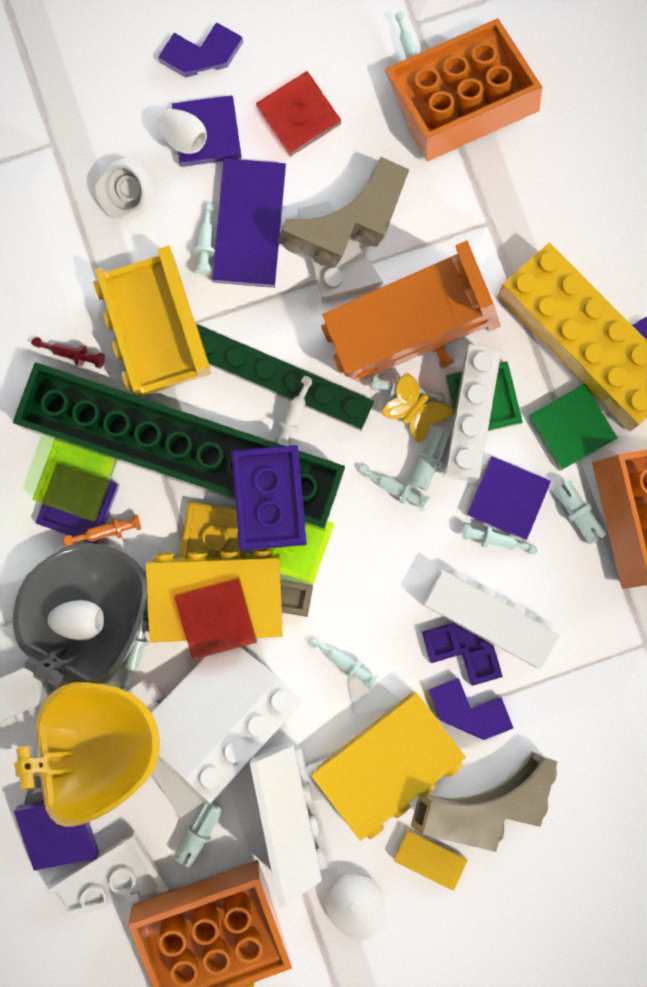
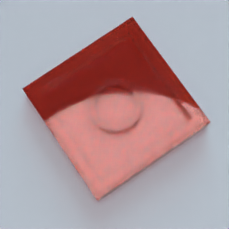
[256,70,342,157]
[174,577,257,660]

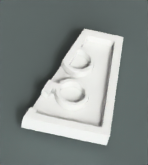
[298,201,383,301]
[47,832,170,918]

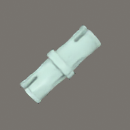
[553,480,607,545]

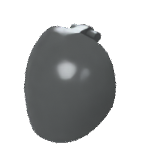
[13,543,147,688]

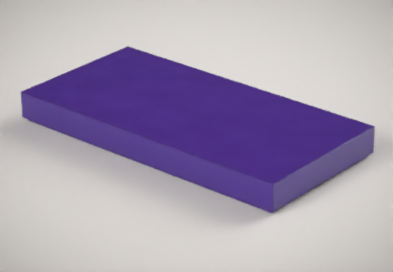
[212,158,286,288]

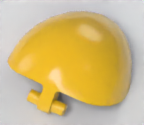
[14,682,160,827]

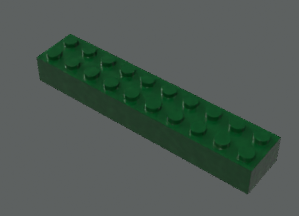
[12,362,346,531]

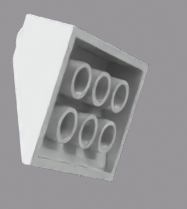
[151,639,303,804]
[250,742,327,907]

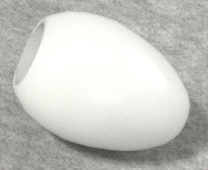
[158,109,207,154]
[47,600,104,640]

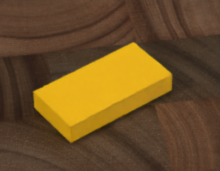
[393,829,468,891]

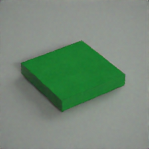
[445,361,523,432]
[528,383,618,471]

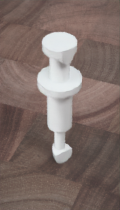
[273,376,312,446]

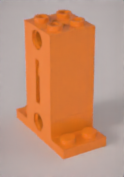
[321,240,501,382]

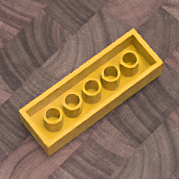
[498,242,647,432]

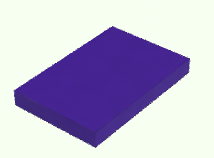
[231,445,307,551]

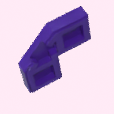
[158,22,244,78]
[421,623,503,686]
[428,677,514,740]

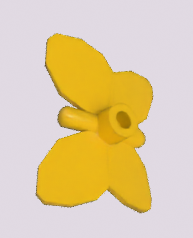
[382,373,453,443]

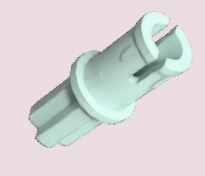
[408,427,450,491]
[174,801,223,868]

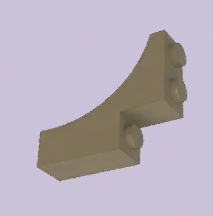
[277,157,410,267]
[411,751,558,852]

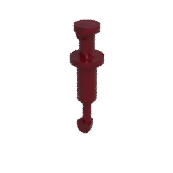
[31,337,105,369]

